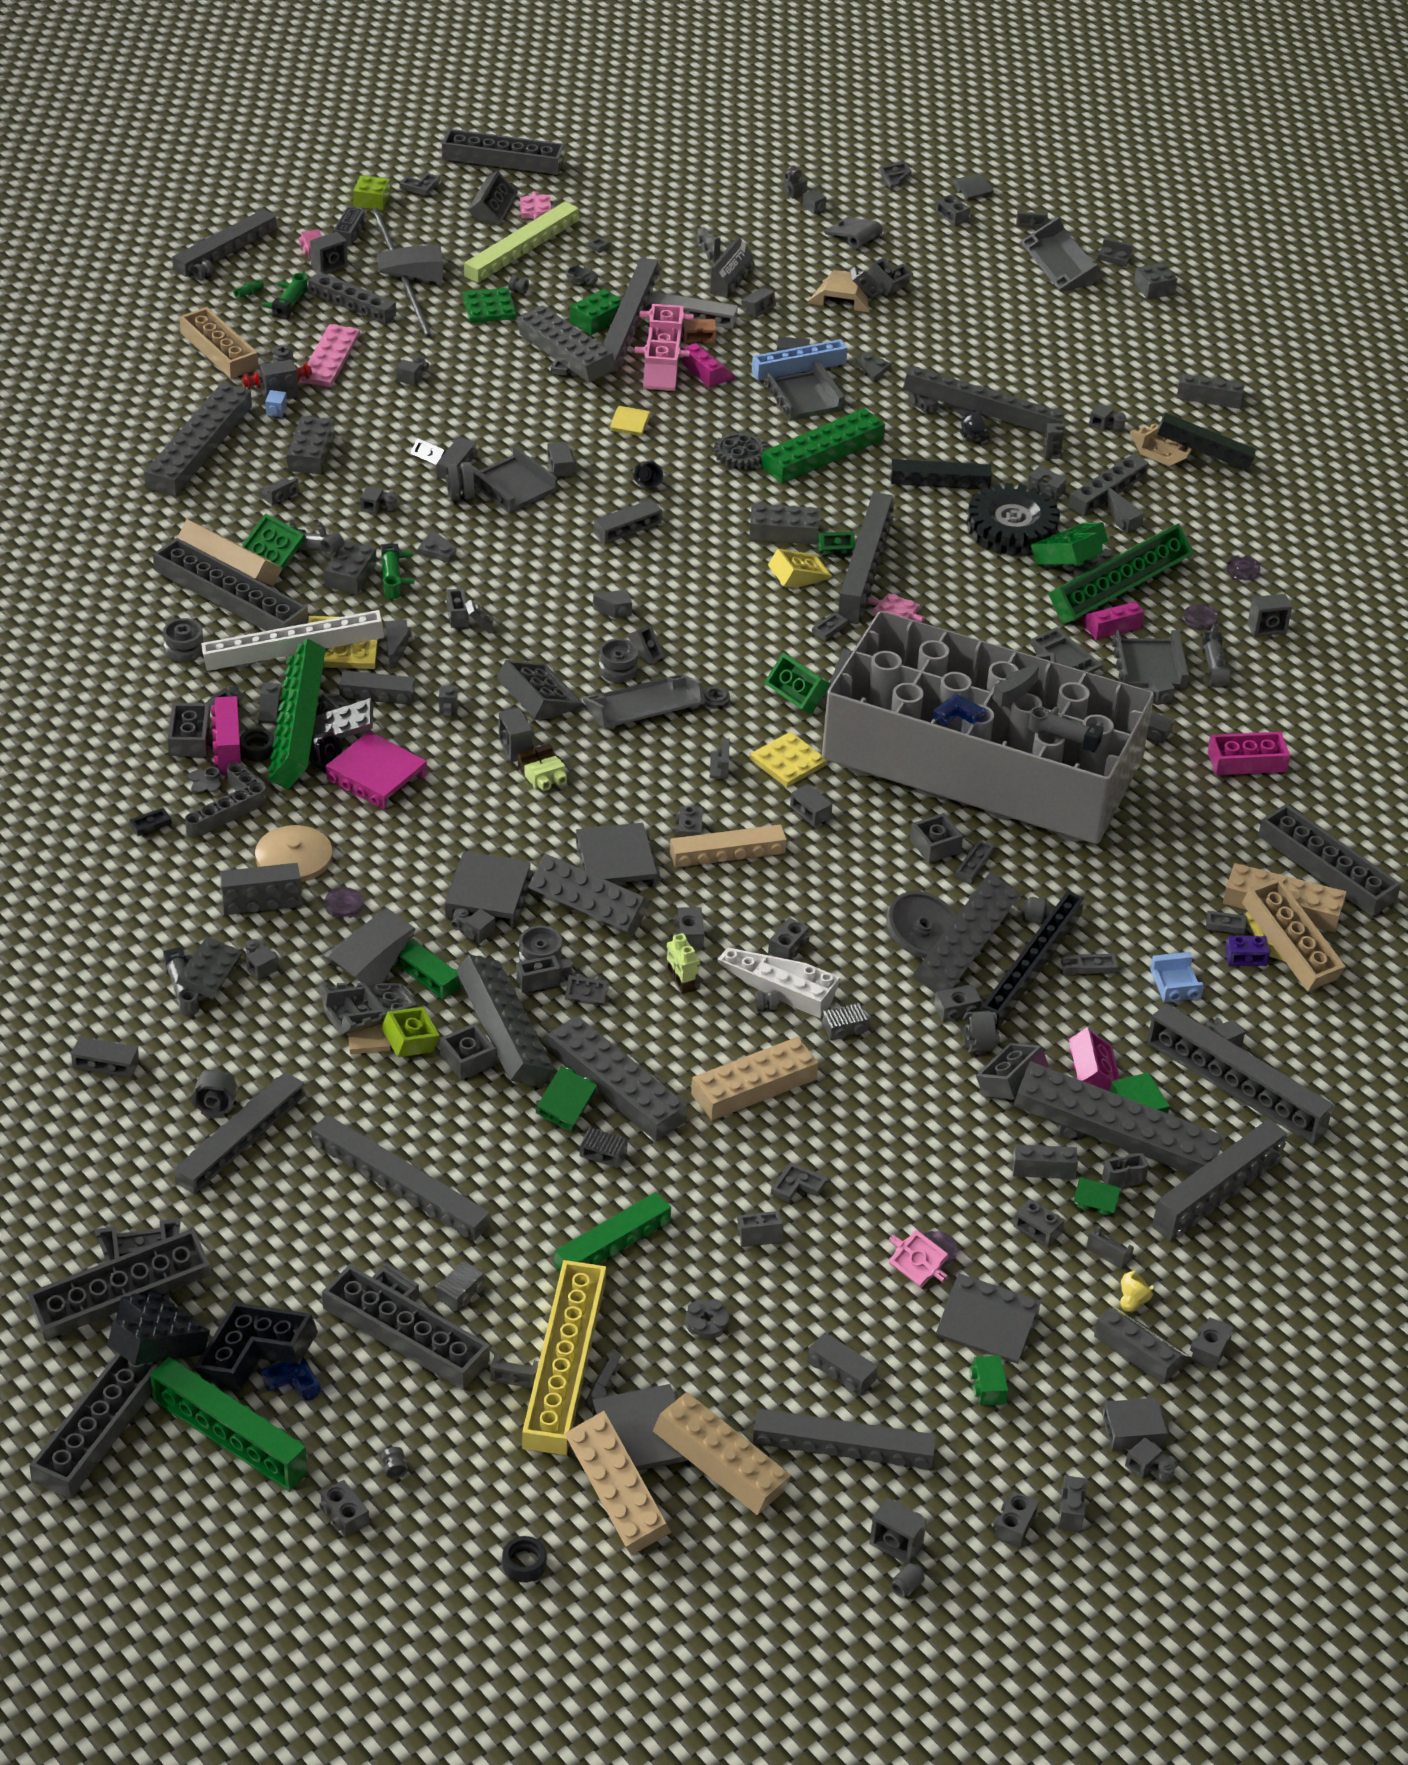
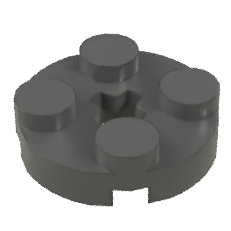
[685,1299,729,1339]

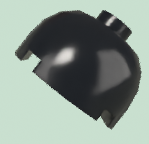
[959,409,990,443]
[309,732,342,769]

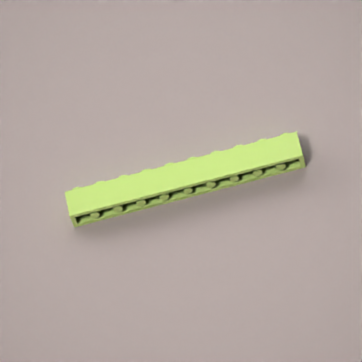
[464,202,579,283]

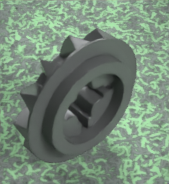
[703,686,730,708]

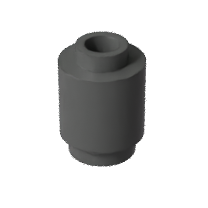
[891,1563,925,1598]

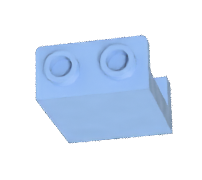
[1150,952,1204,1002]

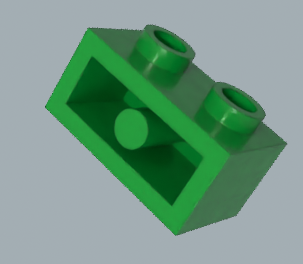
[817,531,855,555]
[1073,1177,1122,1216]
[969,1355,1008,1406]

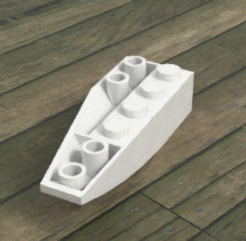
[718,947,840,1019]

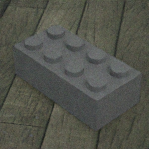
[287,416,334,475]
[749,503,819,545]
[220,863,302,915]

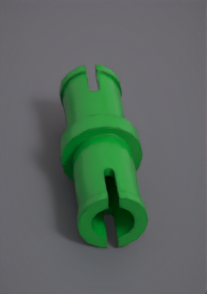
[233,279,264,299]

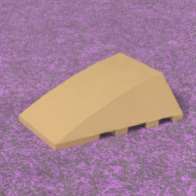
[808,270,869,312]
[1130,424,1192,466]

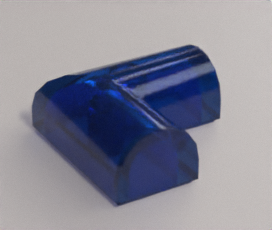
[932,693,985,725]
[261,1358,321,1401]

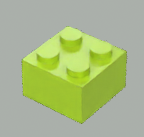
[353,175,390,210]
[381,1007,440,1057]

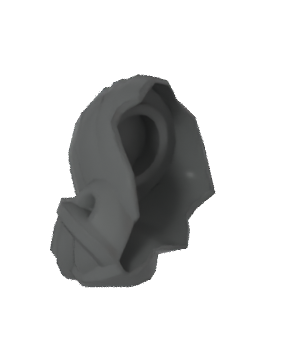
[567,264,598,286]

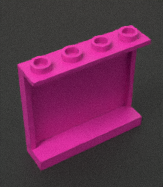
[326,731,427,810]

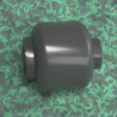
[1022,897,1051,924]

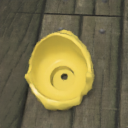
[1120,1270,1154,1313]

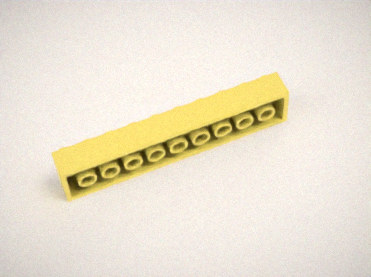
[522,1260,606,1456]

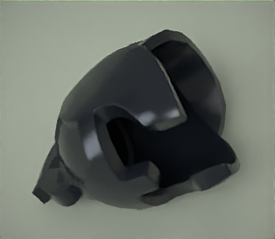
[633,461,663,489]

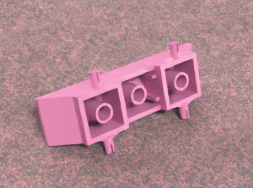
[635,304,694,391]

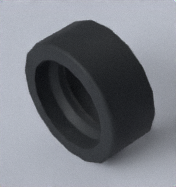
[239,728,274,762]
[502,1536,547,1583]

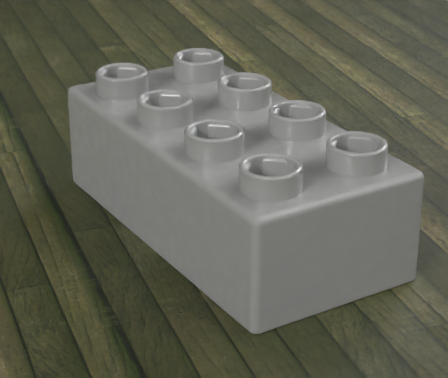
[822,611,1154,844]

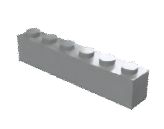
[644,292,738,329]

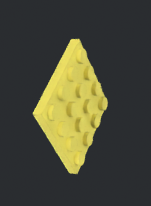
[308,616,378,669]

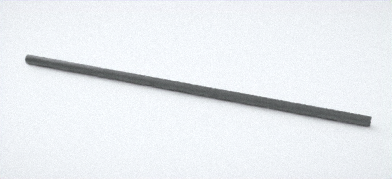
[373,207,432,338]

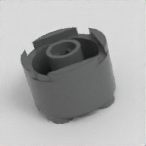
[963,1011,1000,1053]
[192,1070,238,1118]

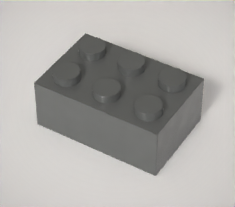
[324,541,377,595]
[168,703,211,757]
[976,1043,1049,1100]

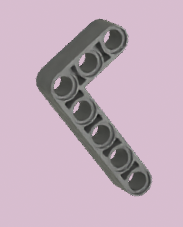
[185,762,266,838]

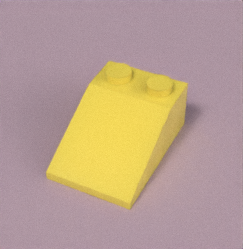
[768,549,832,588]

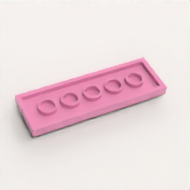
[300,324,360,387]

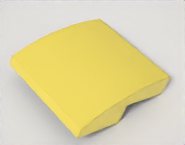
[610,406,650,436]

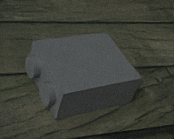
[1102,1398,1169,1451]

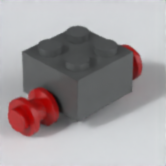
[241,359,312,400]

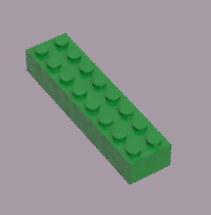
[761,408,885,484]
[150,1357,307,1492]

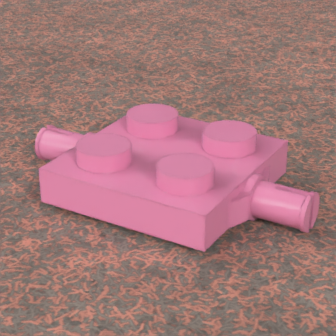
[520,191,551,220]
[868,593,924,623]
[888,1230,949,1288]

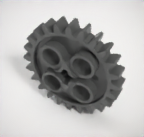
[714,431,767,469]

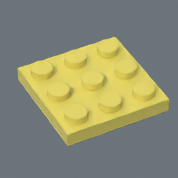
[750,731,828,788]

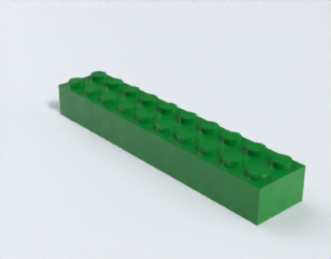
[1048,523,1194,624]
[268,638,326,790]

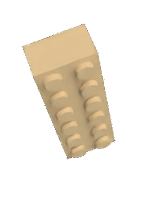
[179,307,259,379]
[177,519,283,586]
[1223,863,1346,933]
[1242,878,1346,992]
[691,1037,818,1121]
[653,1392,791,1515]
[564,1411,671,1556]

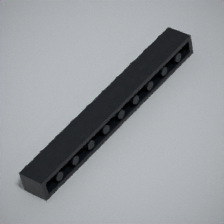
[981,891,1085,1031]

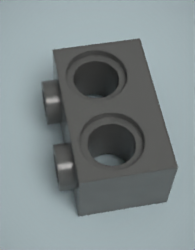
[936,195,970,226]
[768,917,810,960]
[319,1480,369,1537]
[993,1491,1039,1548]

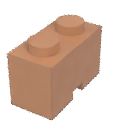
[683,319,716,343]

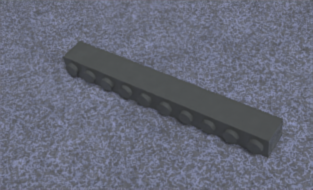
[602,258,662,373]
[903,365,1065,433]
[311,1114,490,1241]

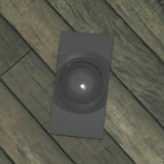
[1030,627,1103,673]

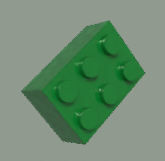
[570,289,622,335]
[764,653,831,714]

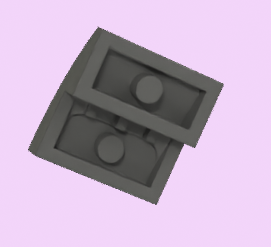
[952,173,994,201]

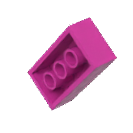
[211,696,241,774]
[1207,732,1290,775]

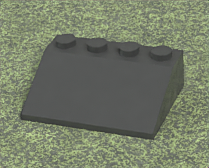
[497,660,584,720]
[935,1273,1041,1364]

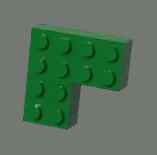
[1031,522,1109,566]

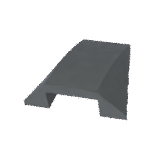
[377,245,443,286]
[322,908,416,987]
[320,983,417,1035]
[94,1218,181,1301]

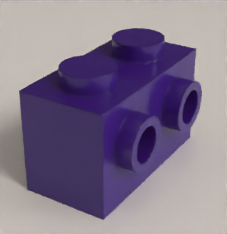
[1225,936,1270,966]

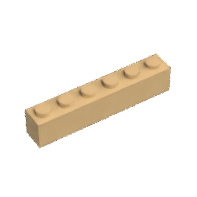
[670,825,787,868]

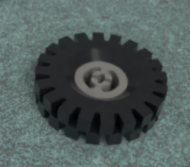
[967,483,1060,556]

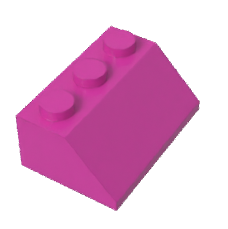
[682,343,736,387]
[1079,602,1144,640]
[1069,1027,1120,1092]

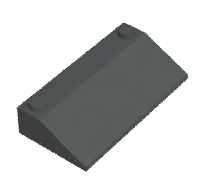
[1020,217,1104,292]
[583,674,705,730]

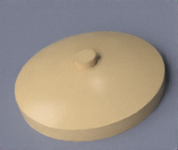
[255,825,332,882]

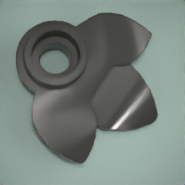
[186,767,222,793]

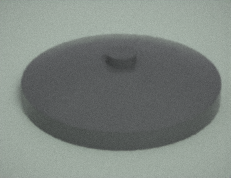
[886,891,957,959]

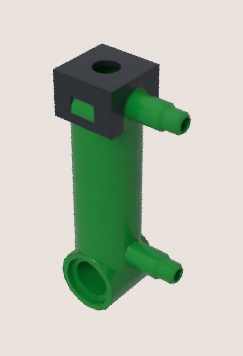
[262,273,308,320]
[381,544,415,600]

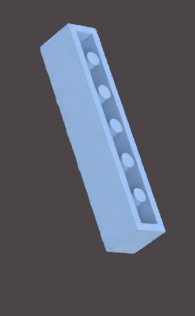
[752,339,847,381]

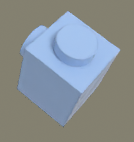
[265,390,287,417]

